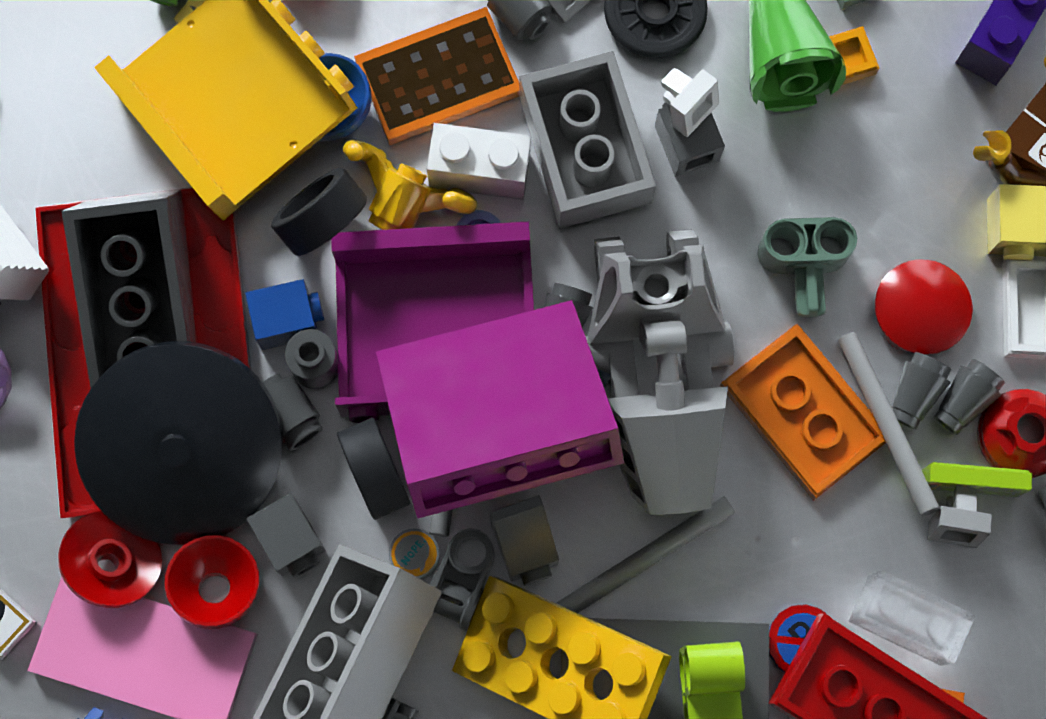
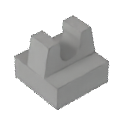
[927,486,992,548]

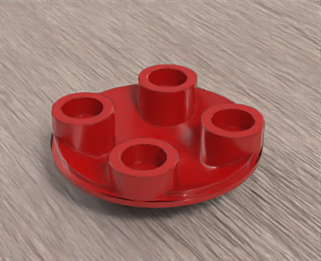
[875,259,973,355]

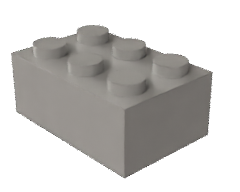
[519,51,656,229]

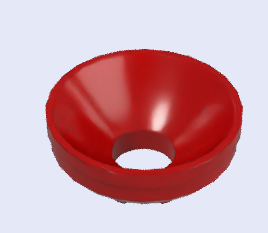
[977,389,1046,479]
[165,535,259,629]

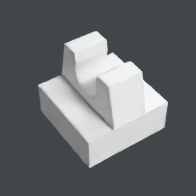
[661,68,719,137]

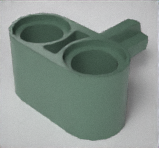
[757,217,858,318]

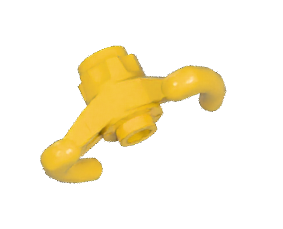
[343,140,478,230]

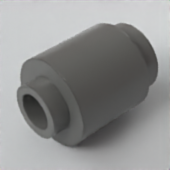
[487,0,552,40]
[285,329,338,388]
[262,374,323,451]

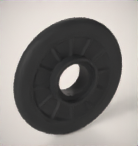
[604,0,708,58]

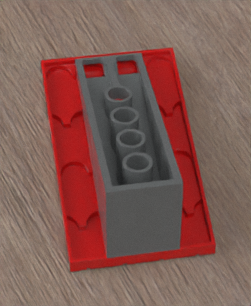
[35,187,251,518]

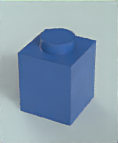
[245,279,325,351]

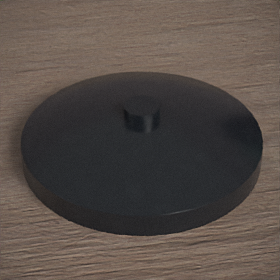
[74,341,283,545]

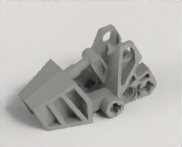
[585,229,734,515]

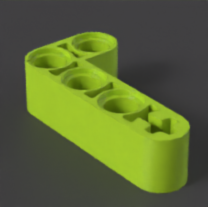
[679,641,745,719]

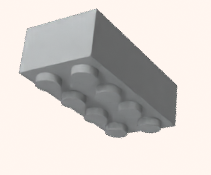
[253,544,443,719]

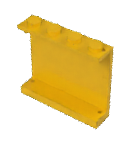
[94,0,358,221]

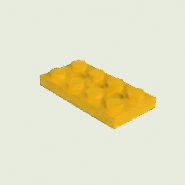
[452,575,672,719]

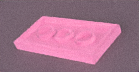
[27,577,258,719]

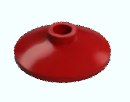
[58,511,162,608]

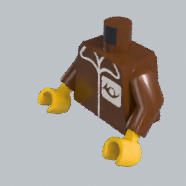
[973,57,1046,186]

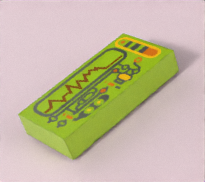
[922,462,1032,497]

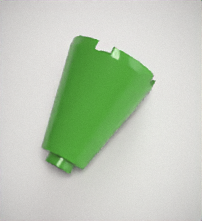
[749,0,846,112]

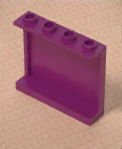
[331,221,534,423]
[376,300,624,519]

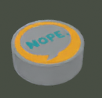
[389,528,440,580]

